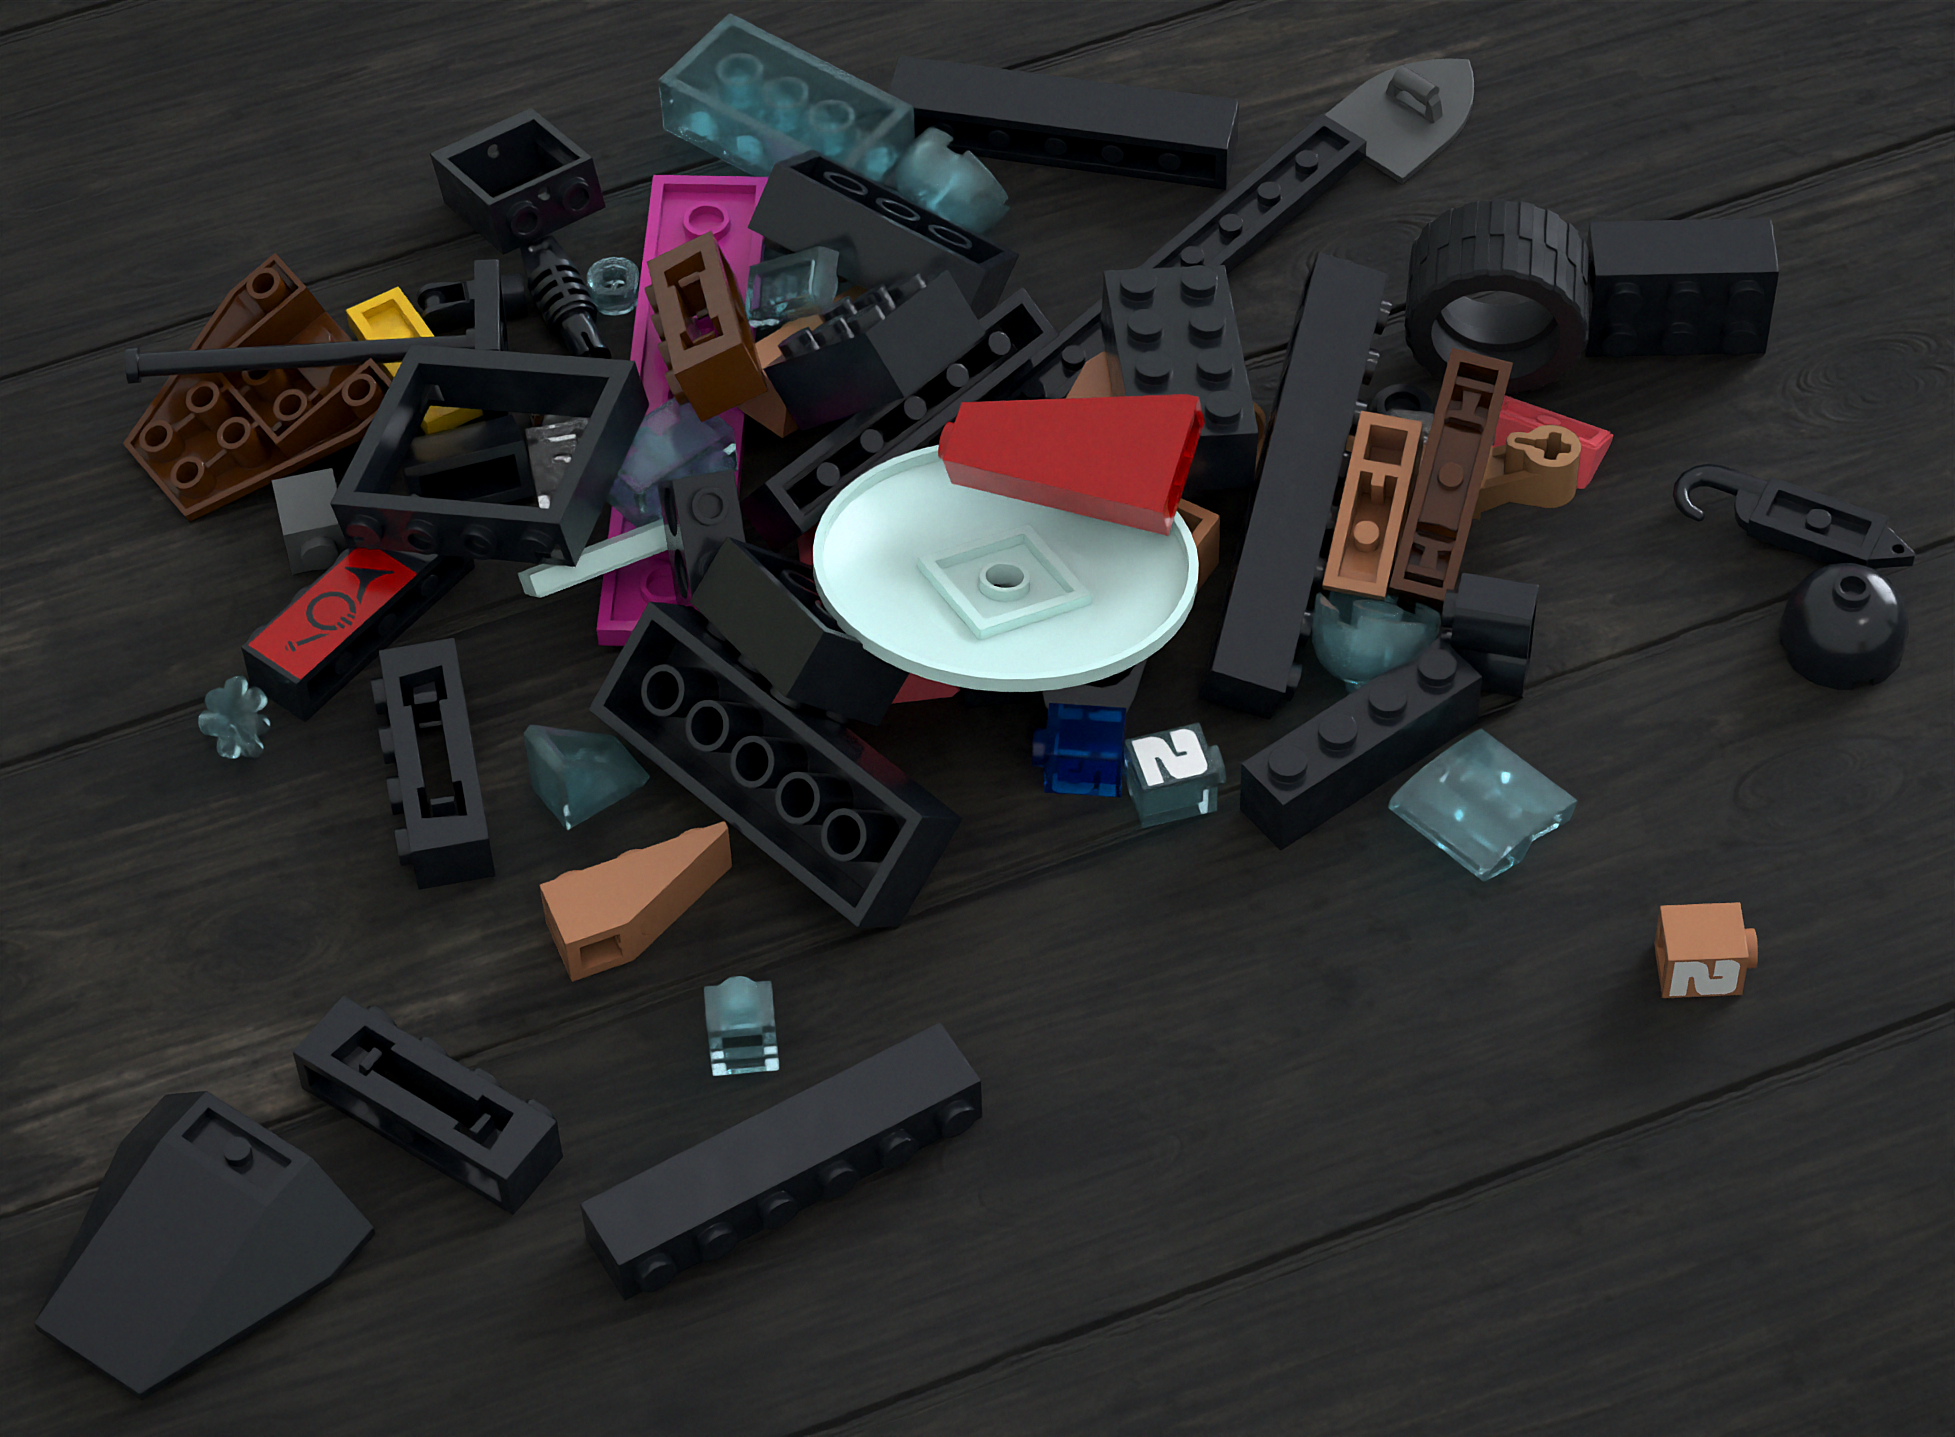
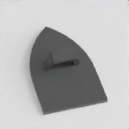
[1325,58,1474,184]

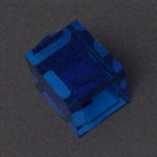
[1032,703,1126,798]

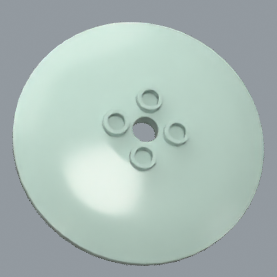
[813,445,1199,692]

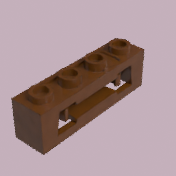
[644,231,768,423]
[1386,348,1513,615]

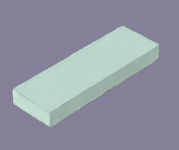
[518,519,668,598]

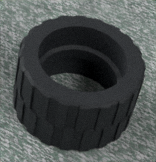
[1404,199,1591,395]

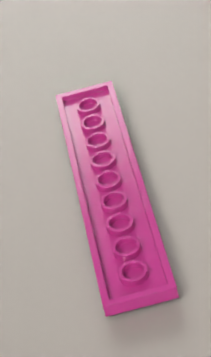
[597,175,769,646]

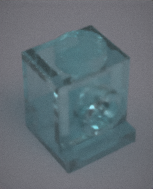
[704,976,780,1076]

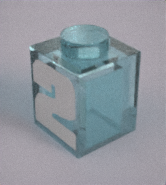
[1124,723,1226,828]

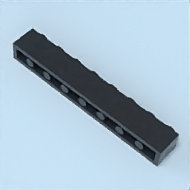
[1198,252,1392,720]

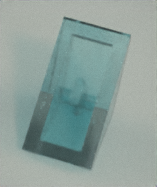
[523,724,650,830]

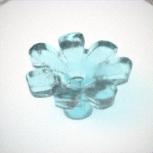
[198,675,270,759]

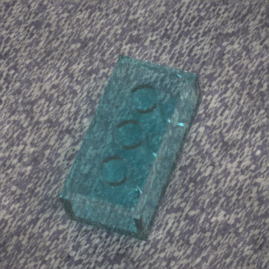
[659,13,915,183]

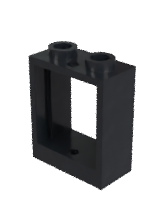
[430,108,606,255]

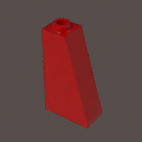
[938,394,1205,536]

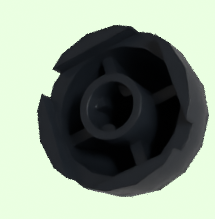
[1779,563,1909,690]

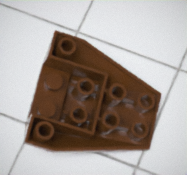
[123,253,392,522]

